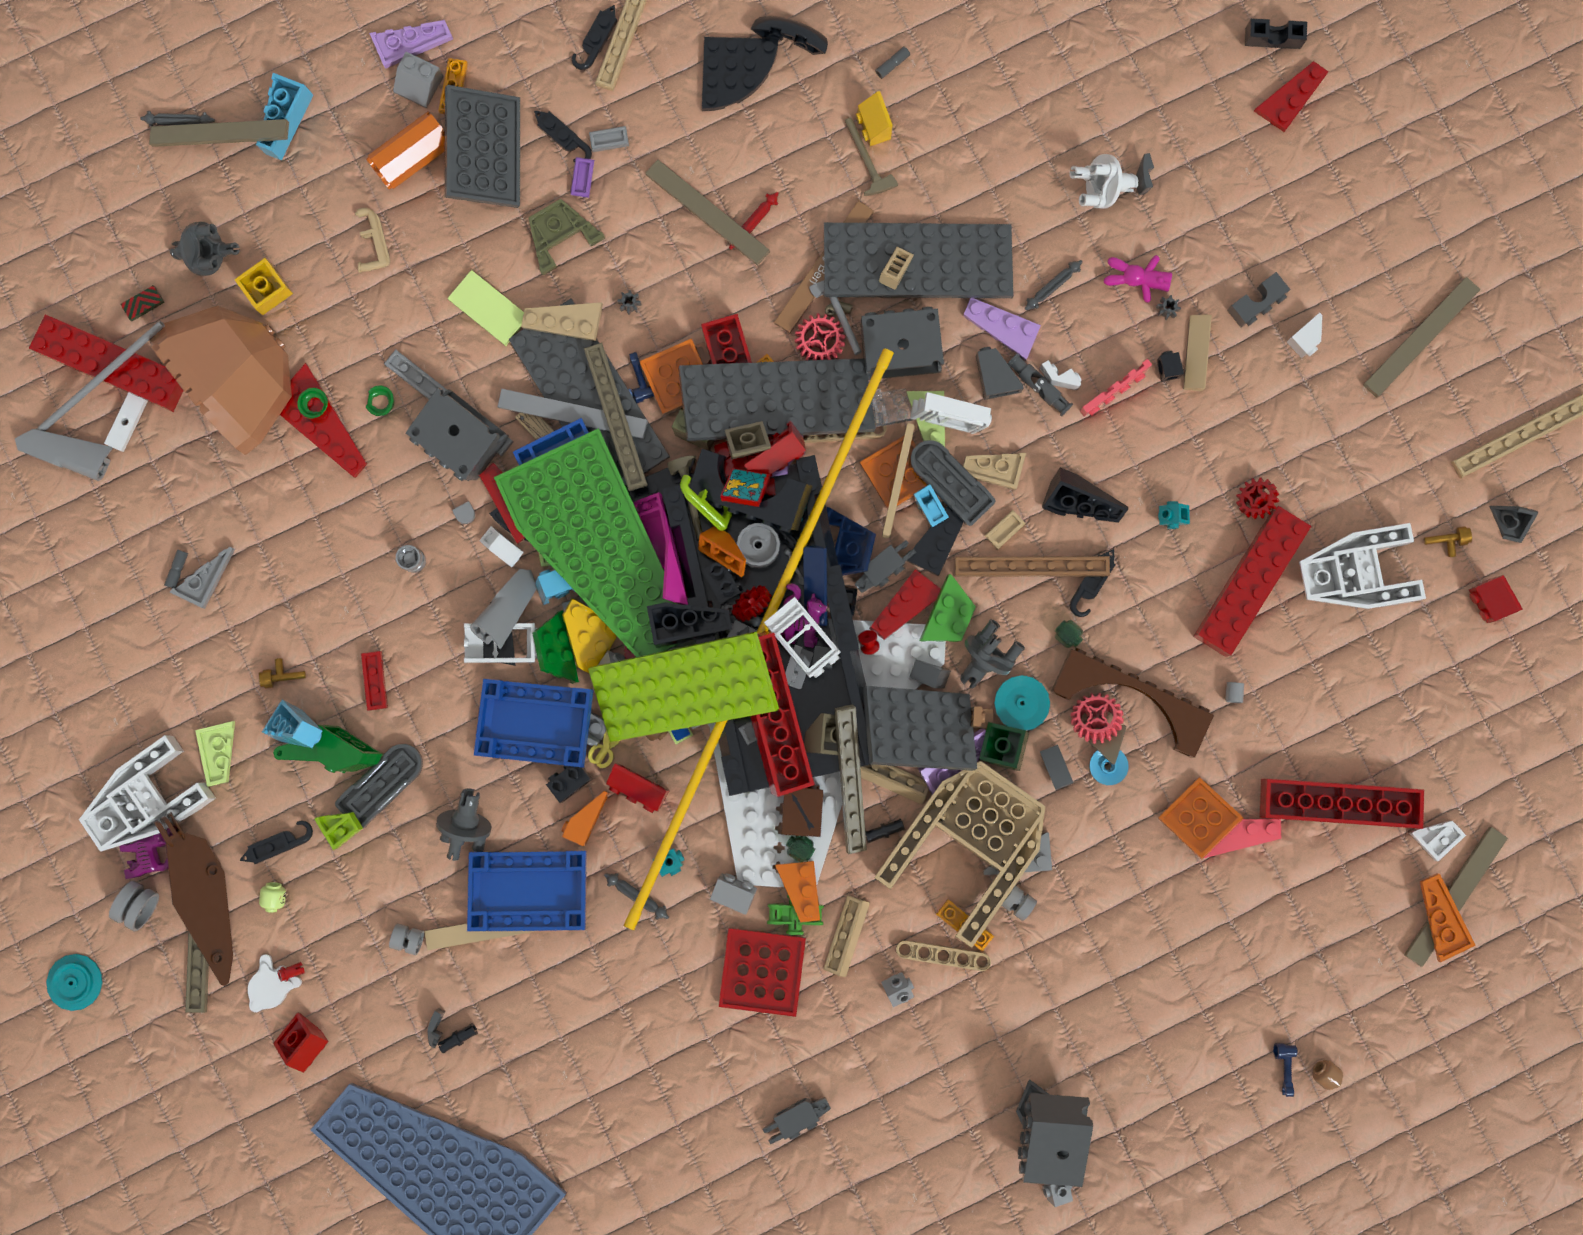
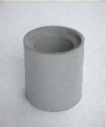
[1225,682,1244,703]

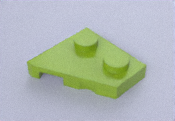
[314,812,363,850]

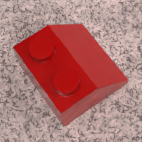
[1469,575,1523,623]
[273,1012,329,1073]

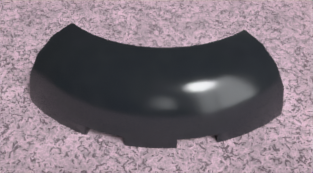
[751,16,828,55]

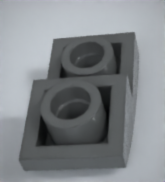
[1040,745,1074,790]

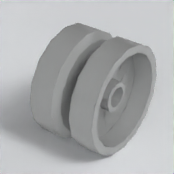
[737,523,780,569]
[109,881,159,932]

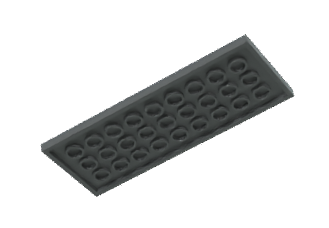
[824,222,1014,299]
[509,298,670,486]
[678,358,876,441]

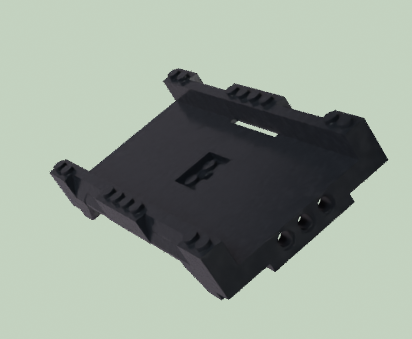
[662,455,871,796]

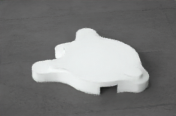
[248,954,302,1012]

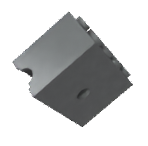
[860,307,944,380]
[406,388,509,481]
[1018,1093,1093,1187]

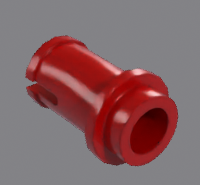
[277,962,305,982]

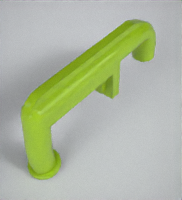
[680,475,732,531]

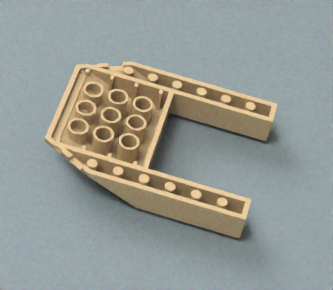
[874,761,1046,948]

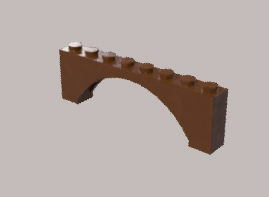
[1051,648,1214,758]

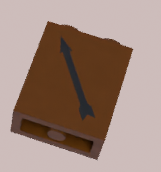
[781,785,823,837]

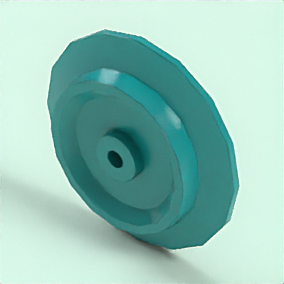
[994,675,1050,730]
[46,954,103,1011]

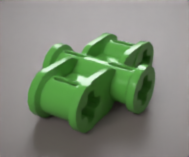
[767,894,824,935]

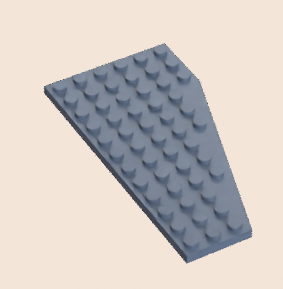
[311,1083,567,1235]

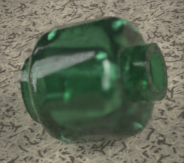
[1054,620,1083,648]
[785,835,816,863]

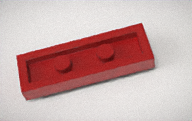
[361,651,388,711]

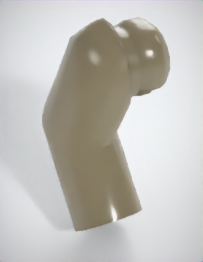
[825,301,853,317]

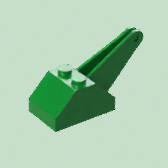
[273,725,383,773]

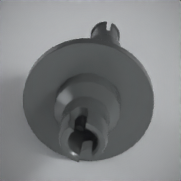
[169,222,240,276]
[960,619,1025,688]
[436,788,492,861]

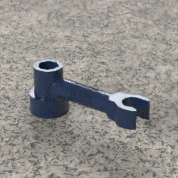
[629,352,654,404]
[1273,1043,1297,1097]

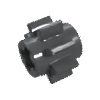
[617,290,642,315]
[1156,295,1181,320]

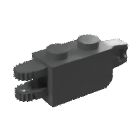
[855,540,917,593]
[763,1097,831,1144]

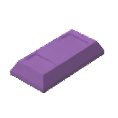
[570,157,595,198]

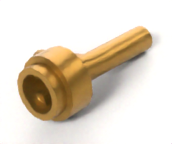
[1424,526,1472,557]
[259,658,306,689]

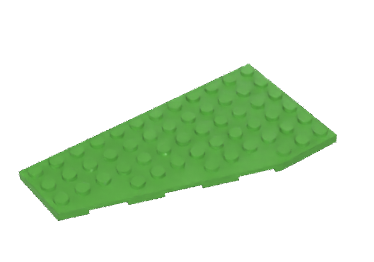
[494,428,687,657]

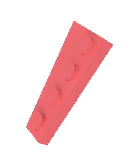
[1080,359,1152,417]
[1204,819,1281,858]

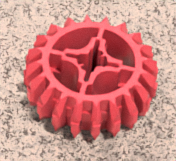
[795,313,846,361]
[1071,692,1124,744]

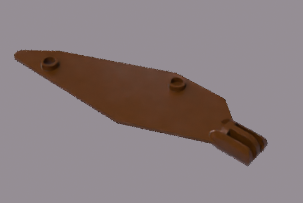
[154,812,233,986]

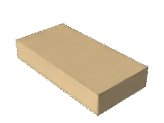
[985,510,1026,550]

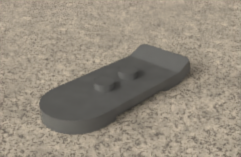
[910,440,996,526]
[335,744,423,829]

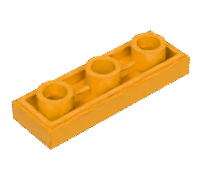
[438,58,468,114]
[936,899,994,951]

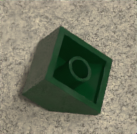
[979,722,1029,771]

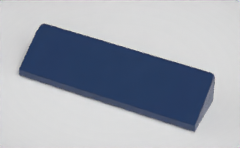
[803,545,827,626]

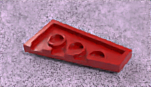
[1254,61,1329,132]
[479,463,525,544]
[869,569,941,640]

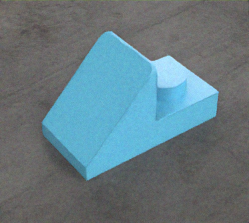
[913,484,949,527]

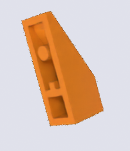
[698,526,746,577]
[561,791,610,846]

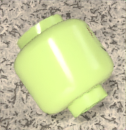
[259,882,286,913]

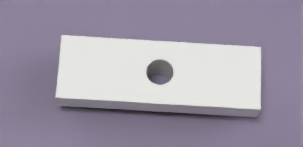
[104,392,148,452]

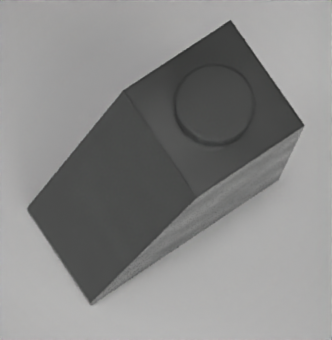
[976,347,1024,400]

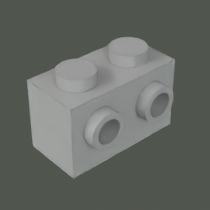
[710,873,757,915]

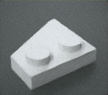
[1410,821,1466,862]

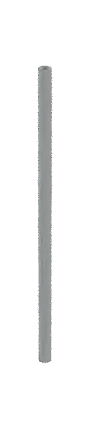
[36,321,165,431]

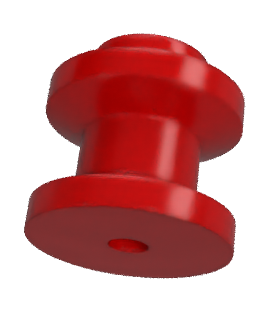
[858,630,880,655]

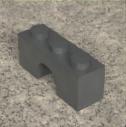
[1227,272,1291,328]

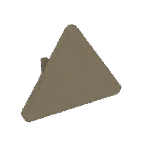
[1084,725,1126,764]

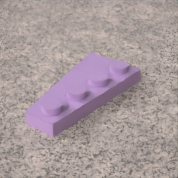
[369,20,453,69]

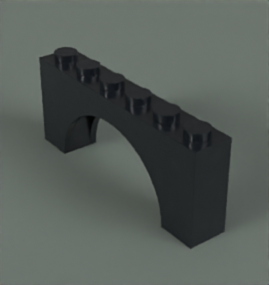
[690,449,812,533]

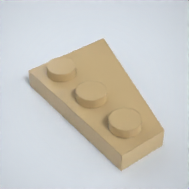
[963,453,1026,490]

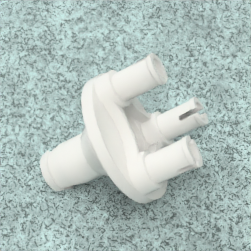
[1069,154,1138,209]

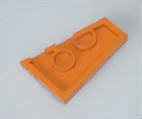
[775,861,820,923]

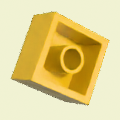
[234,258,293,315]

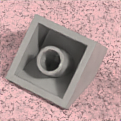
[393,52,444,108]

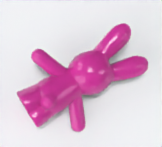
[1104,255,1173,303]

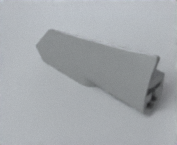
[15,429,113,481]
[470,569,537,649]

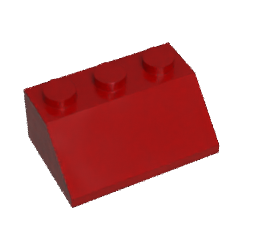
[606,763,670,813]

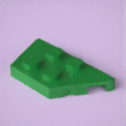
[532,610,579,684]

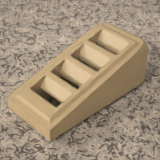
[879,247,914,290]

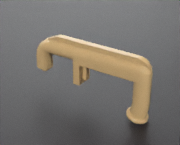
[355,208,390,273]

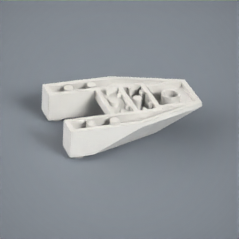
[1299,523,1426,609]
[79,735,216,852]

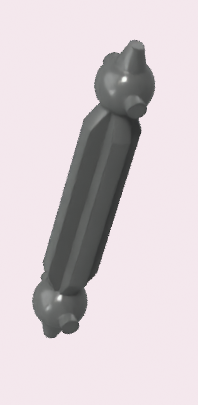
[140,111,215,127]
[1025,260,1083,310]
[604,873,669,920]

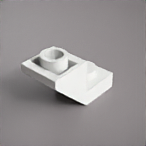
[1039,360,1081,390]
[479,526,524,567]

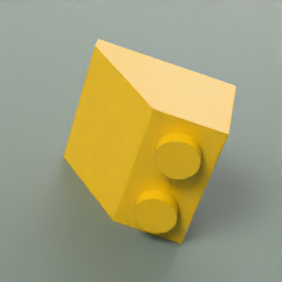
[855,91,893,146]

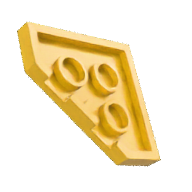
[562,598,617,673]

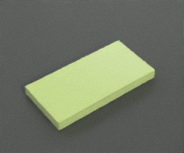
[447,270,524,346]

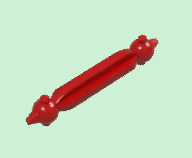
[729,192,779,250]

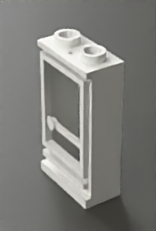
[910,392,992,434]
[764,597,841,678]
[464,623,538,663]

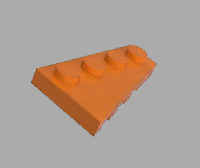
[1420,873,1476,962]

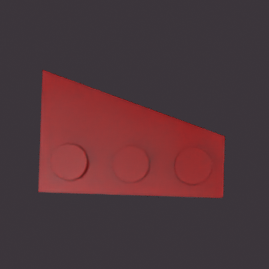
[744,421,806,477]

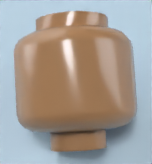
[1313,1060,1343,1090]

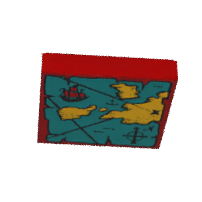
[721,468,770,507]

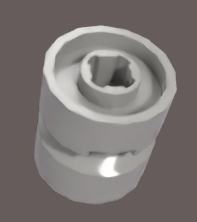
[396,545,426,573]
[1001,885,1037,921]
[389,923,424,955]

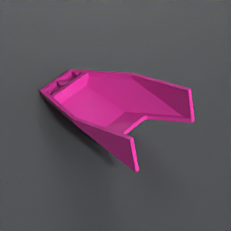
[633,492,688,605]

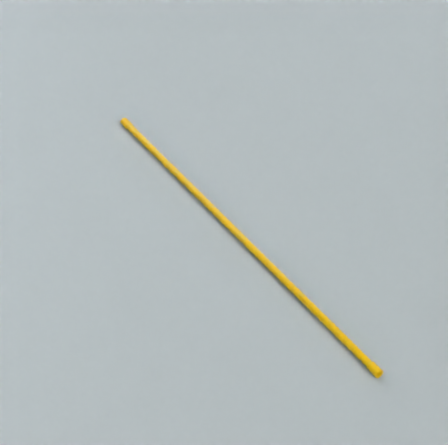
[623,348,894,930]

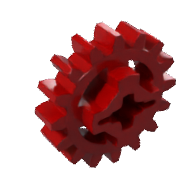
[1236,477,1280,519]
[731,585,772,622]

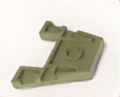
[529,199,605,275]

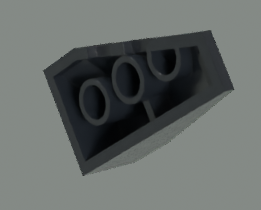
[647,602,732,648]

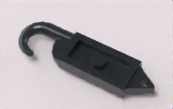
[572,5,617,70]
[534,111,592,163]
[1070,549,1116,617]
[240,820,313,865]

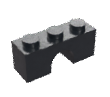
[1245,18,1307,49]

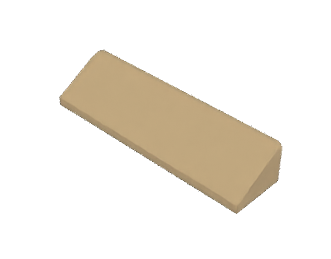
[1183,314,1212,391]
[860,765,929,804]
[823,895,870,977]

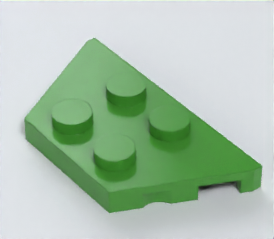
[919,574,976,642]

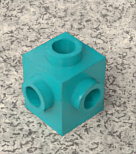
[1158,501,1190,529]
[653,848,685,877]

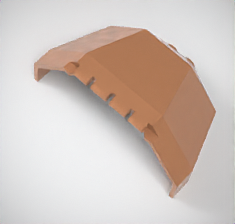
[150,305,292,455]

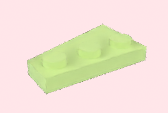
[906,391,945,447]
[195,721,235,787]

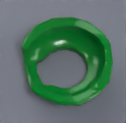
[366,385,395,416]
[297,388,328,419]

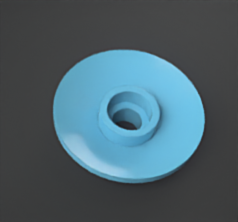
[1089,750,1129,785]

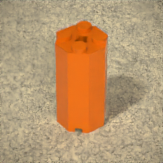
[366,111,445,190]

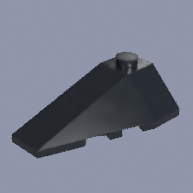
[1042,467,1128,523]

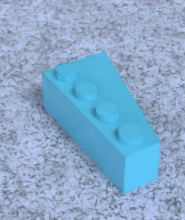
[256,73,313,161]
[535,569,575,605]
[262,699,322,748]

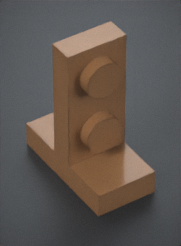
[971,706,993,729]

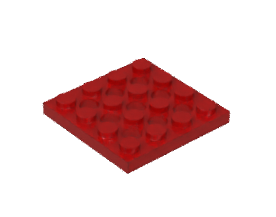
[719,928,806,1017]

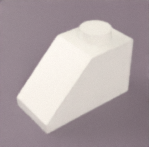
[1287,313,1322,358]

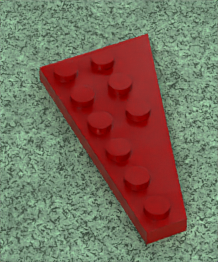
[280,363,367,478]

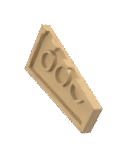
[521,302,603,341]

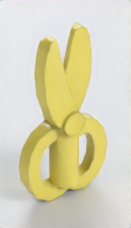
[588,730,621,768]

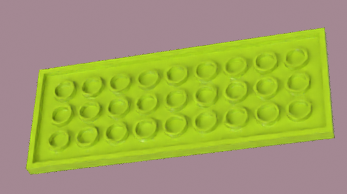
[588,631,779,742]

